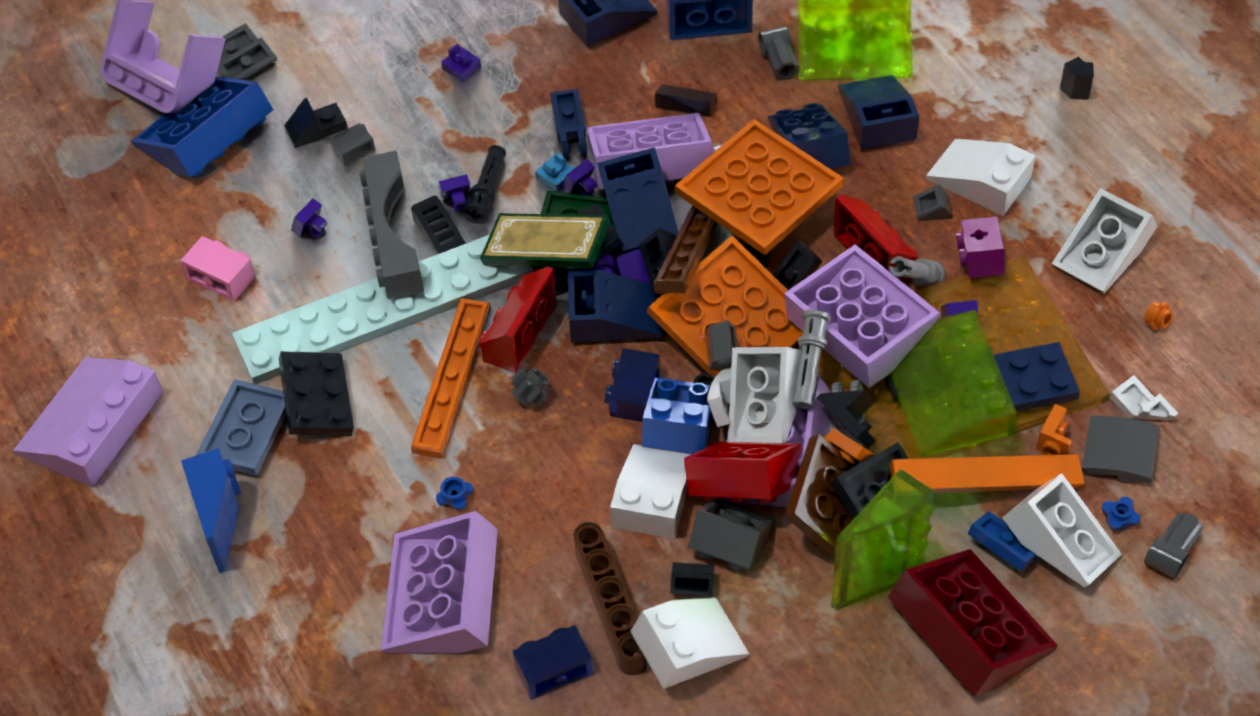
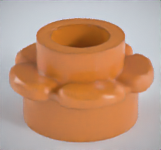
[1145,301,1173,331]

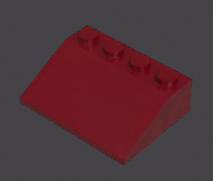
[887,549,1058,697]

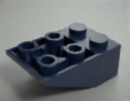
[558,0,658,47]
[838,75,919,150]
[768,103,851,169]
[597,147,679,254]
[568,270,663,342]

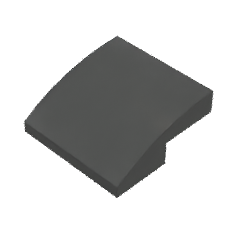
[217,23,277,80]
[1082,416,1160,483]

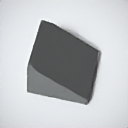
[913,184,953,221]

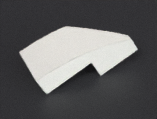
[708,366,732,427]
[1108,375,1179,420]

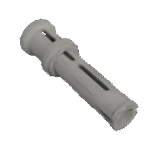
[889,256,945,288]
[792,310,831,409]

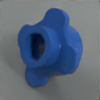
[436,477,473,510]
[1101,497,1140,530]

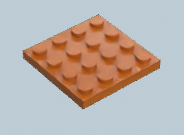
[675,119,844,255]
[646,236,803,377]

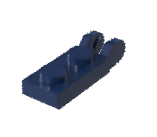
[550,89,587,158]

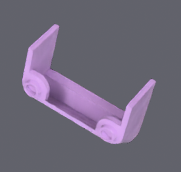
[100,0,226,113]

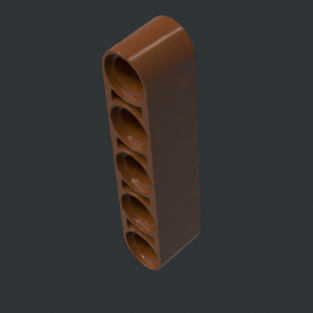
[574,521,648,676]

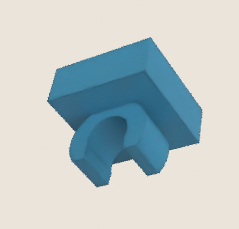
[535,153,574,192]

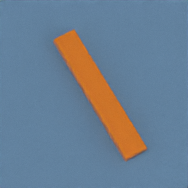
[411,298,491,459]
[889,454,1085,494]

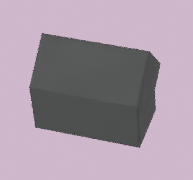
[328,123,375,166]
[705,320,738,369]

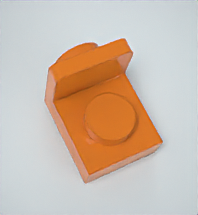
[1036,404,1072,455]
[823,428,875,464]

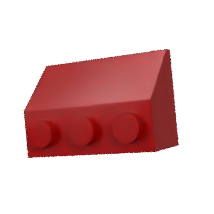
[833,195,919,284]
[479,267,557,374]
[684,441,802,503]

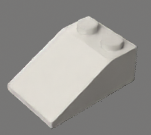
[926,139,1036,216]
[1052,188,1157,293]
[728,347,801,443]
[610,444,691,539]
[1002,473,1122,587]
[630,598,750,689]

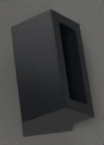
[1060,56,1094,100]
[670,562,714,596]

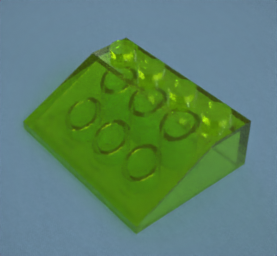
[796,0,913,80]
[890,310,1017,457]
[831,469,935,610]

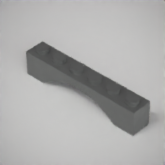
[359,151,424,299]

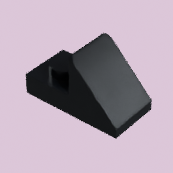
[284,98,348,148]
[772,241,823,290]
[817,390,876,450]

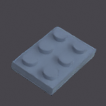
[196,379,286,476]

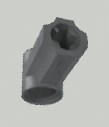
[758,26,799,80]
[1144,512,1204,579]

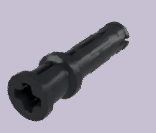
[463,145,506,224]

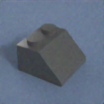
[687,499,776,570]

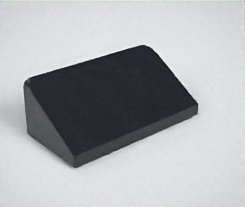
[655,84,717,117]

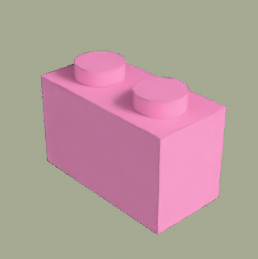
[180,236,256,302]

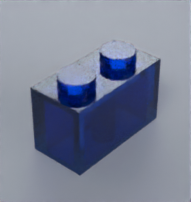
[605,348,661,422]
[512,625,593,700]

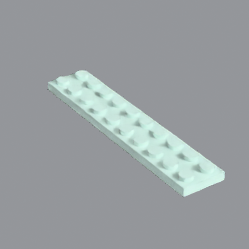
[232,235,534,384]

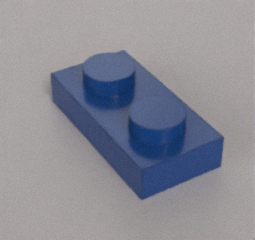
[968,511,1039,572]

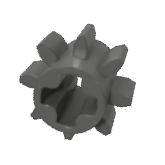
[511,367,550,406]

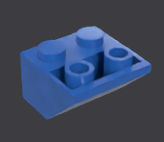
[642,377,713,454]

